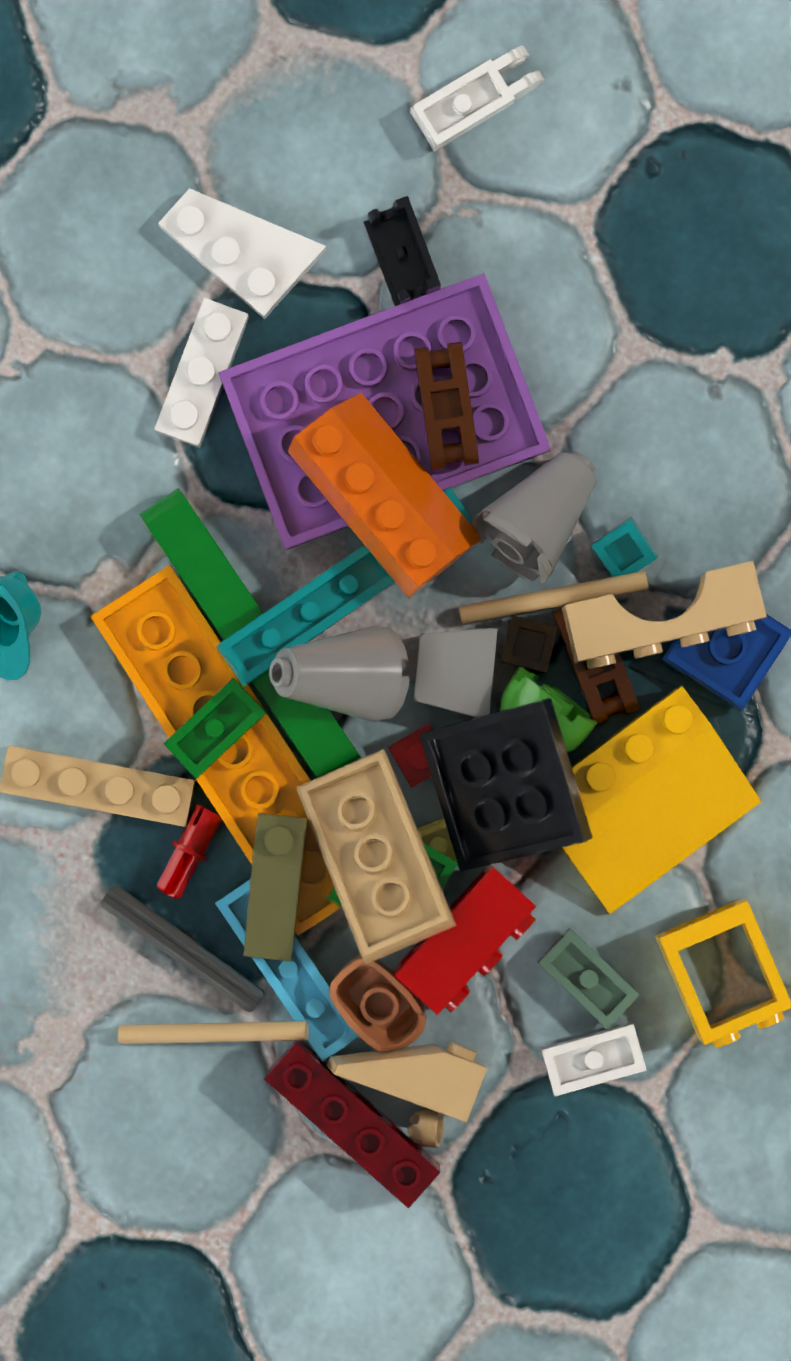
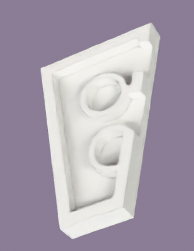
[158,188,327,320]

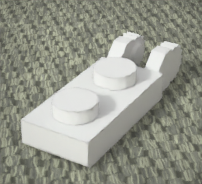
[410,46,544,152]

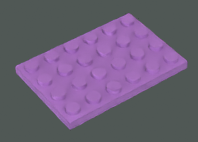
[218,273,551,551]

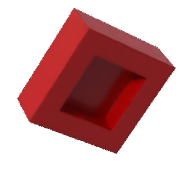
[388,724,432,788]

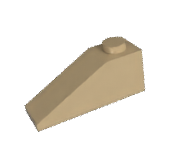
[326,1041,487,1122]

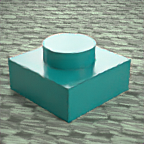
[591,517,658,577]

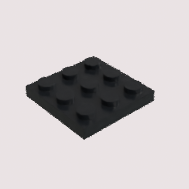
[419,697,593,872]

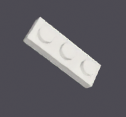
[154,298,249,448]

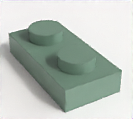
[537,928,640,1030]

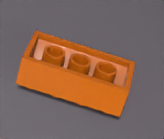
[287,393,482,598]

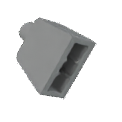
[401,628,498,718]

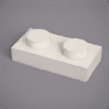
[541,1023,647,1096]

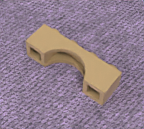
[562,561,767,670]

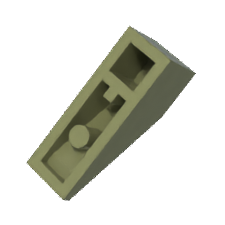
[243,813,308,961]

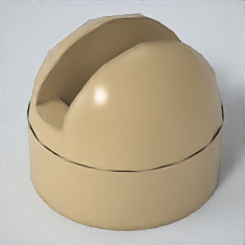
[407,1108,444,1148]

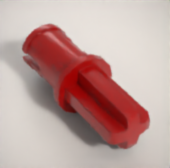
[157,804,223,899]

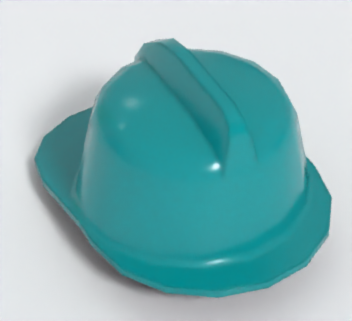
[0,571,42,680]

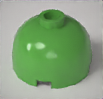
[499,667,597,753]

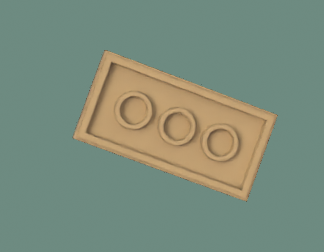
[296,749,456,964]

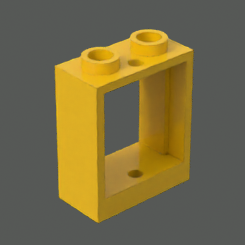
[654,898,791,1048]

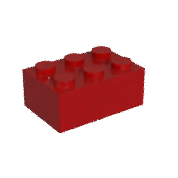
[394,865,537,1015]

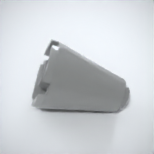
[471,452,597,583]
[269,626,409,722]

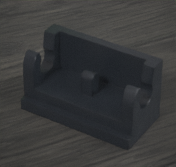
[363,196,441,306]

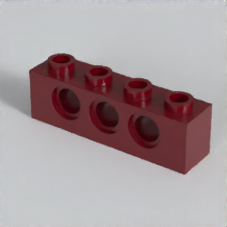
[264,1040,441,1209]

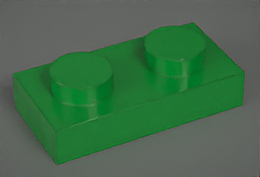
[163,678,267,779]

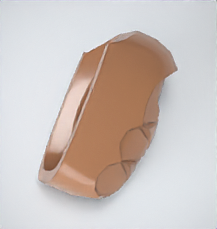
[329,954,427,1052]

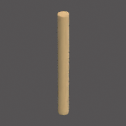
[459,571,649,625]
[118,1021,309,1044]

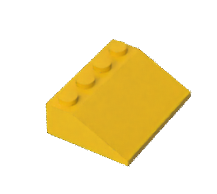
[561,686,762,914]

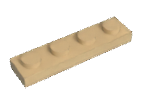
[0,745,196,827]

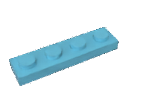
[215,879,359,1062]

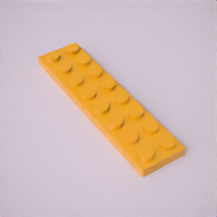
[90,565,341,936]

